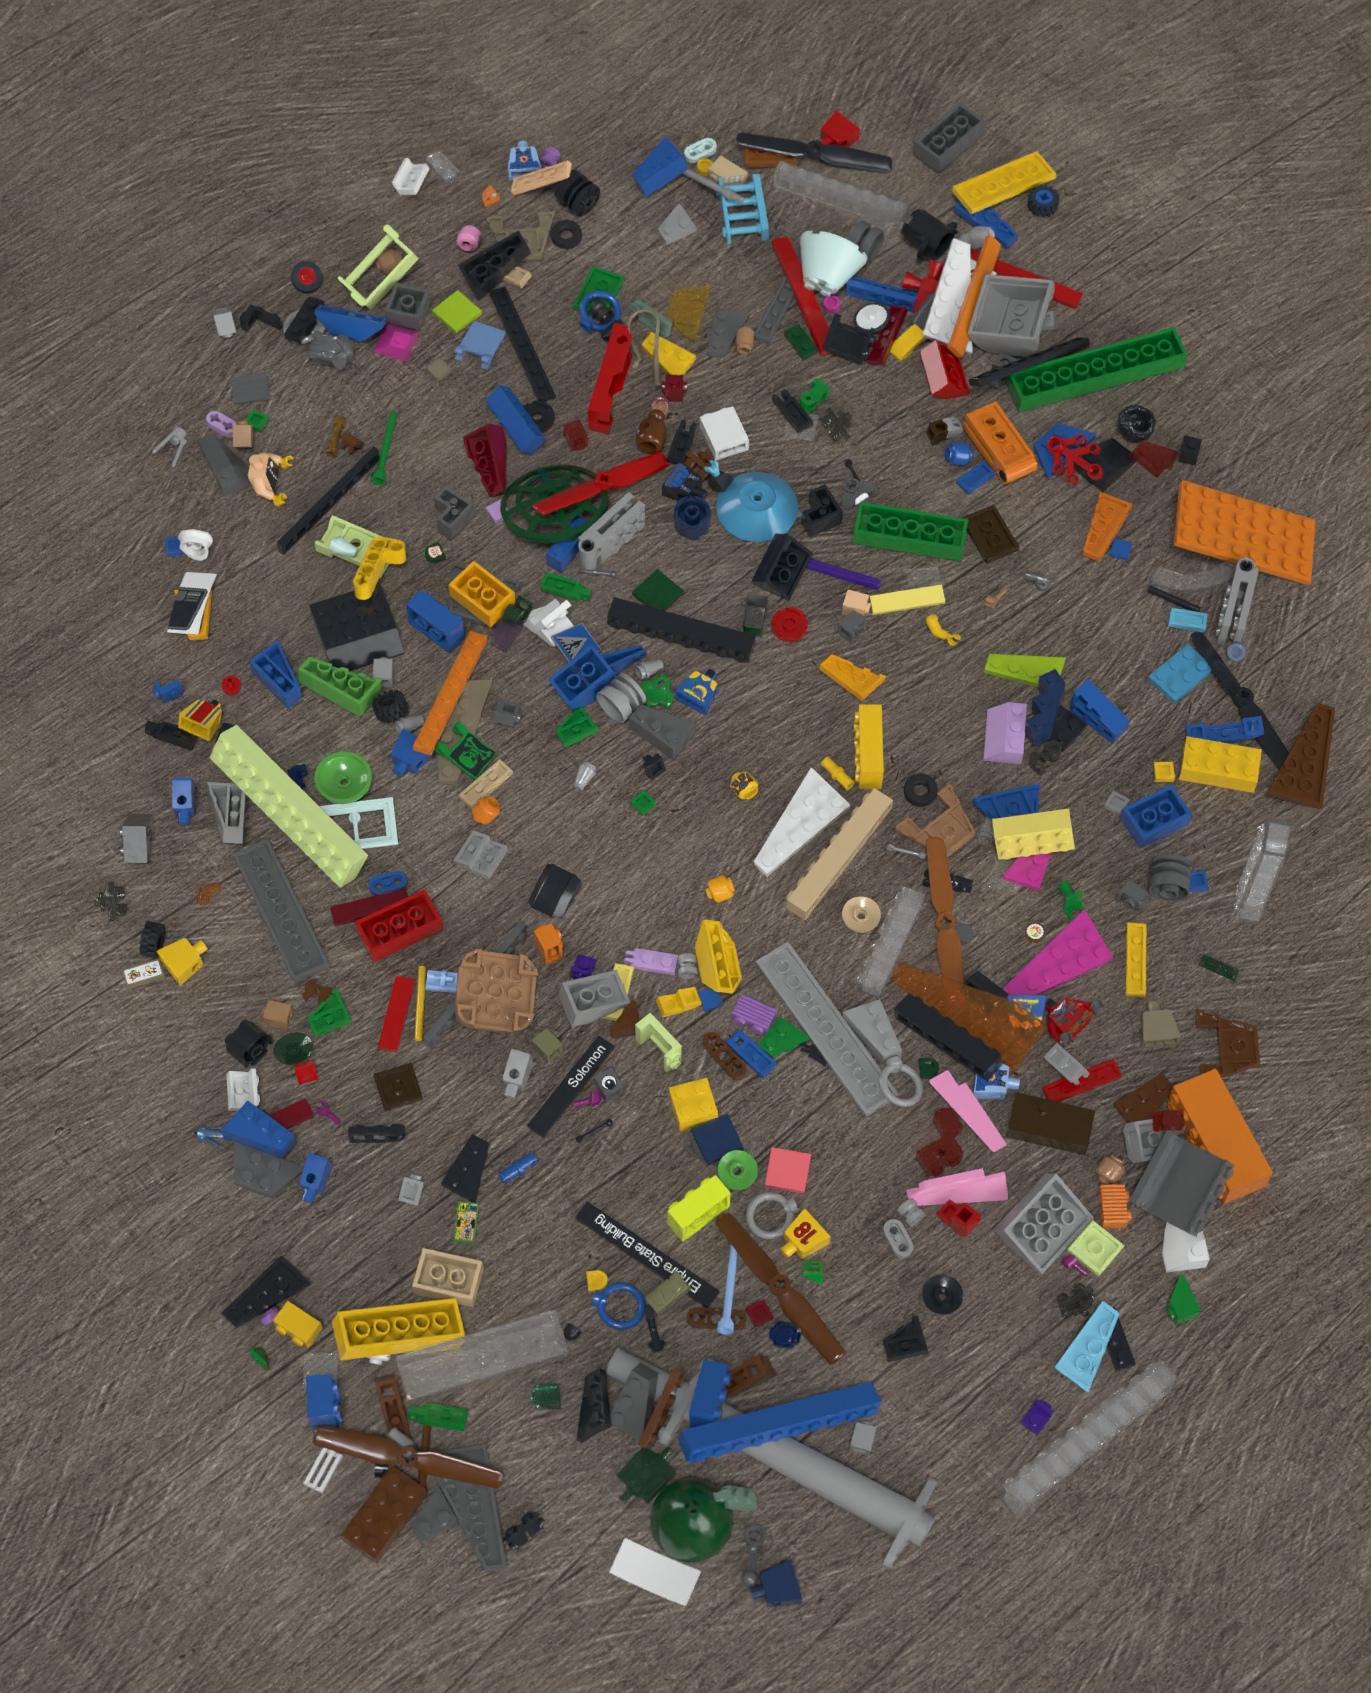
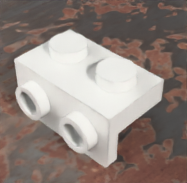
[392,158,429,195]
[226,1068,260,1111]

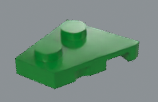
[555,707,598,748]
[307,988,352,1038]
[758,1017,810,1059]

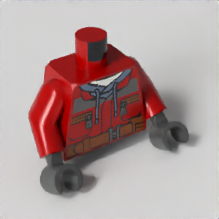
[1045,998,1105,1048]

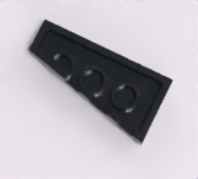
[221,1256,310,1329]

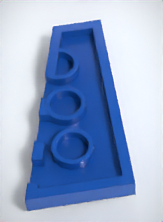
[953,202,1018,249]

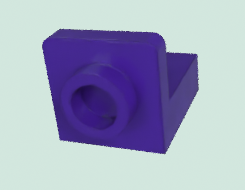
[570,954,597,980]
[1020,1399,1054,1436]

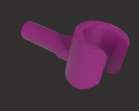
[574,1091,602,1107]
[315,1101,341,1125]
[1062,1255,1090,1277]

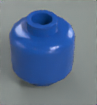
[945,442,973,465]

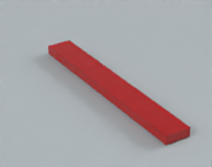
[771,236,830,355]
[970,249,1083,310]

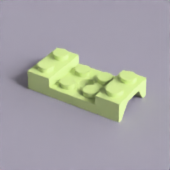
[315,515,390,579]

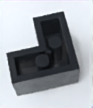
[801,484,843,537]

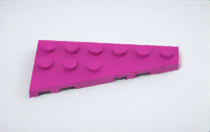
[1003,909,1113,1005]

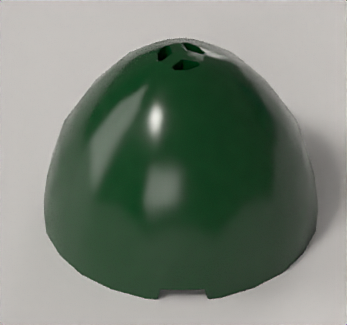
[650,1478,733,1563]

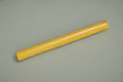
[414,966,426,1041]

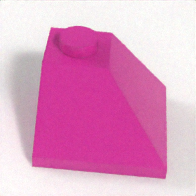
[374,323,419,361]

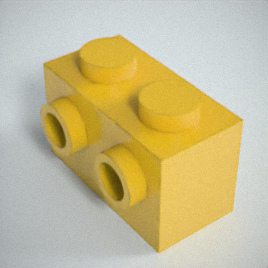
[273,1301,323,1348]

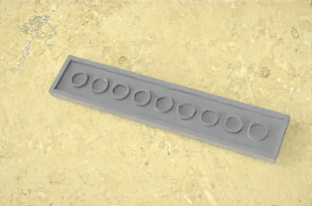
[755,942,899,1117]

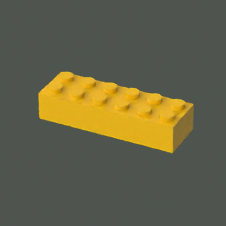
[332,1298,465,1361]

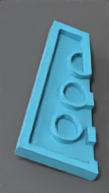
[1054,1301,1120,1393]

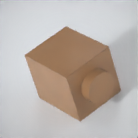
[233,421,253,447]
[261,1000,293,1030]

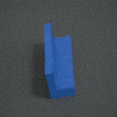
[846,276,918,313]

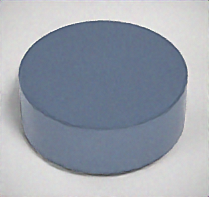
[1227,642,1246,661]

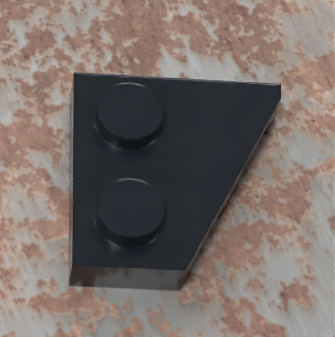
[883,1315,928,1362]

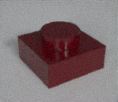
[746,1299,773,1328]

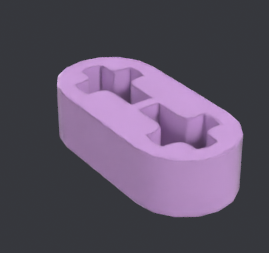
[206,411,237,438]

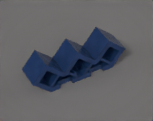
[1025,669,1065,746]

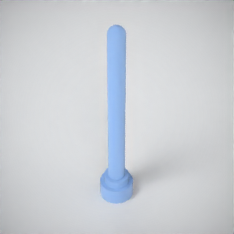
[717,1245,738,1335]

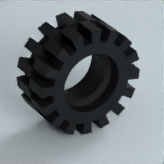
[372,690,409,723]
[139,921,165,958]

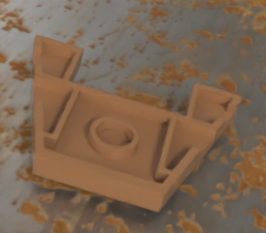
[895,784,975,858]

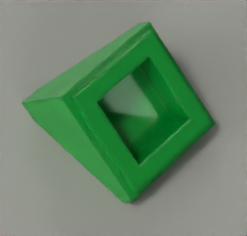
[803,1260,823,1284]
[249,1346,268,1370]

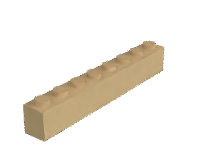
[786,788,893,920]

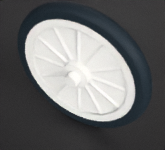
[854,303,890,333]

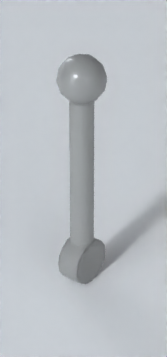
[887,844,926,859]

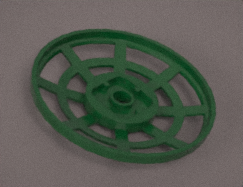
[500,464,609,543]

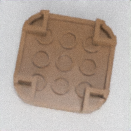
[454,949,538,1034]

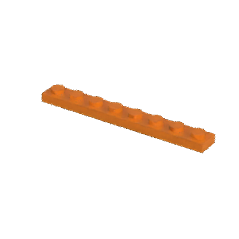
[413,631,488,756]

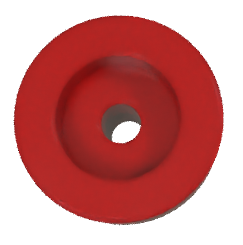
[222,676,241,696]

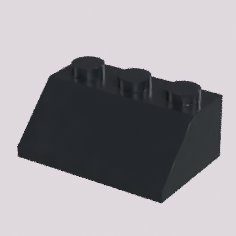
[751,533,813,601]

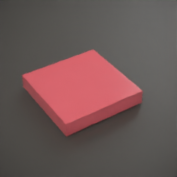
[765,1147,811,1194]

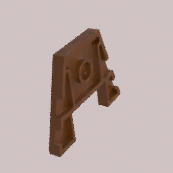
[1195,1009,1260,1078]

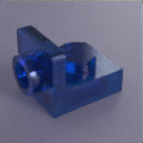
[287,764,308,789]

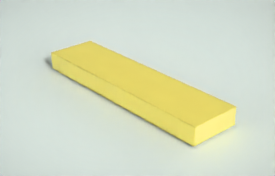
[869,585,945,615]

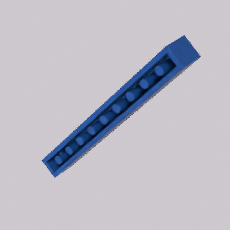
[678,1381,882,1463]

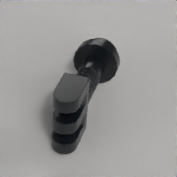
[644,1305,665,1352]

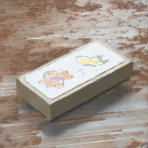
[122,958,165,989]

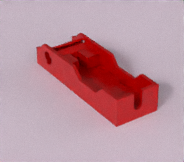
[588,323,633,434]

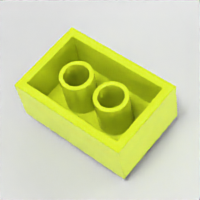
[667,1175,731,1242]

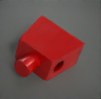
[820,111,860,147]

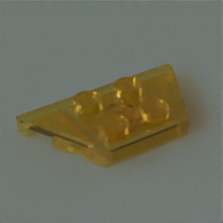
[666,284,712,343]

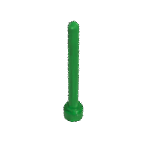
[371,411,397,485]

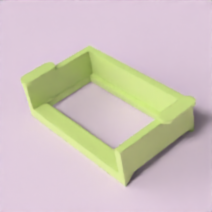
[337,225,419,310]

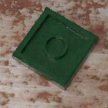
[632,569,684,611]

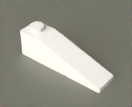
[1162,1222,1210,1273]

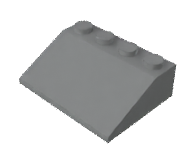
[993,1173,1094,1274]

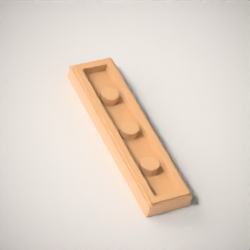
[511,161,572,195]

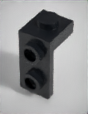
[239,304,283,332]

